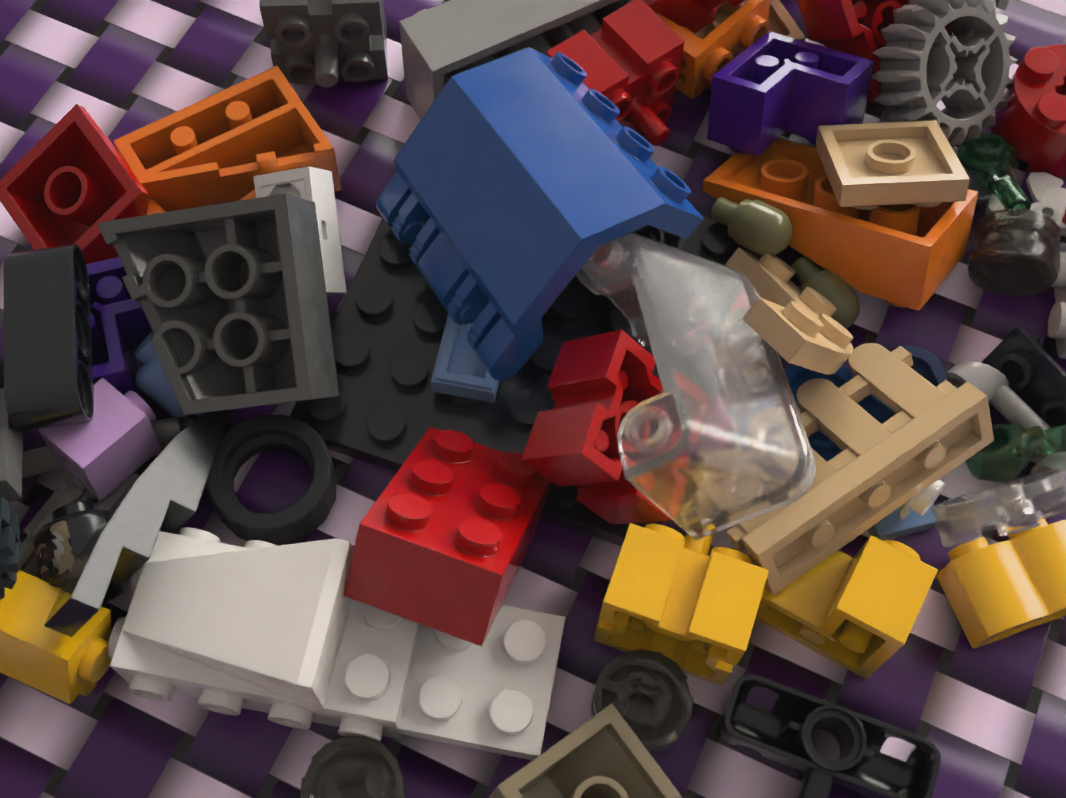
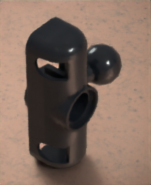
[719,674,941,798]

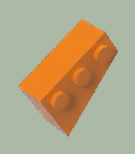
[114,66,342,212]

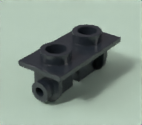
[981,325,1066,442]

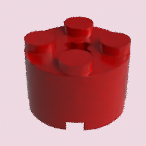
[991,44,1066,178]

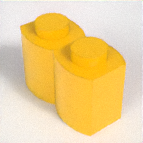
[936,516,1066,649]

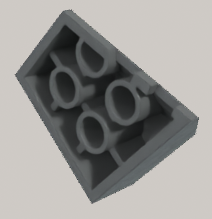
[97,194,339,415]

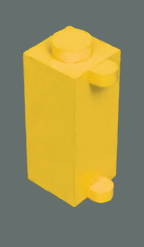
[0,570,112,704]

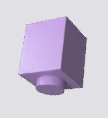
[38,378,162,501]

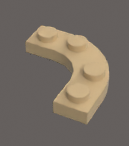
[724,247,853,375]

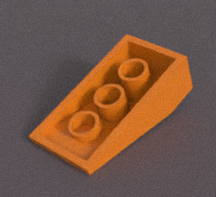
[703,138,978,311]

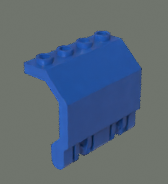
[376,47,704,380]

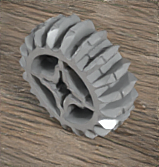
[871,0,1018,147]

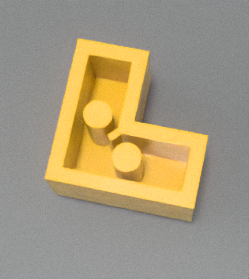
[755,535,938,679]

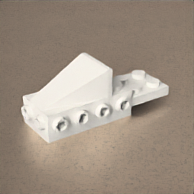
[108,527,565,760]

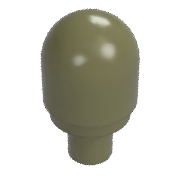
[710,197,793,256]
[791,256,860,329]

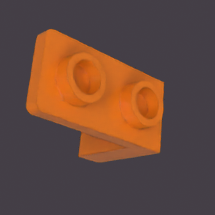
[657,0,770,100]

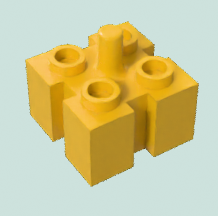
[593,515,769,686]

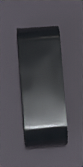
[4,244,94,432]

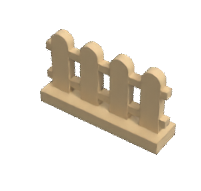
[689,343,994,596]

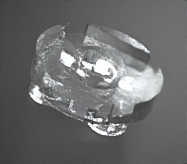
[931,469,1066,547]

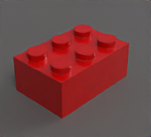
[343,427,551,646]

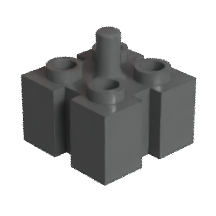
[259,0,388,87]

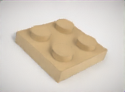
[816,120,970,210]

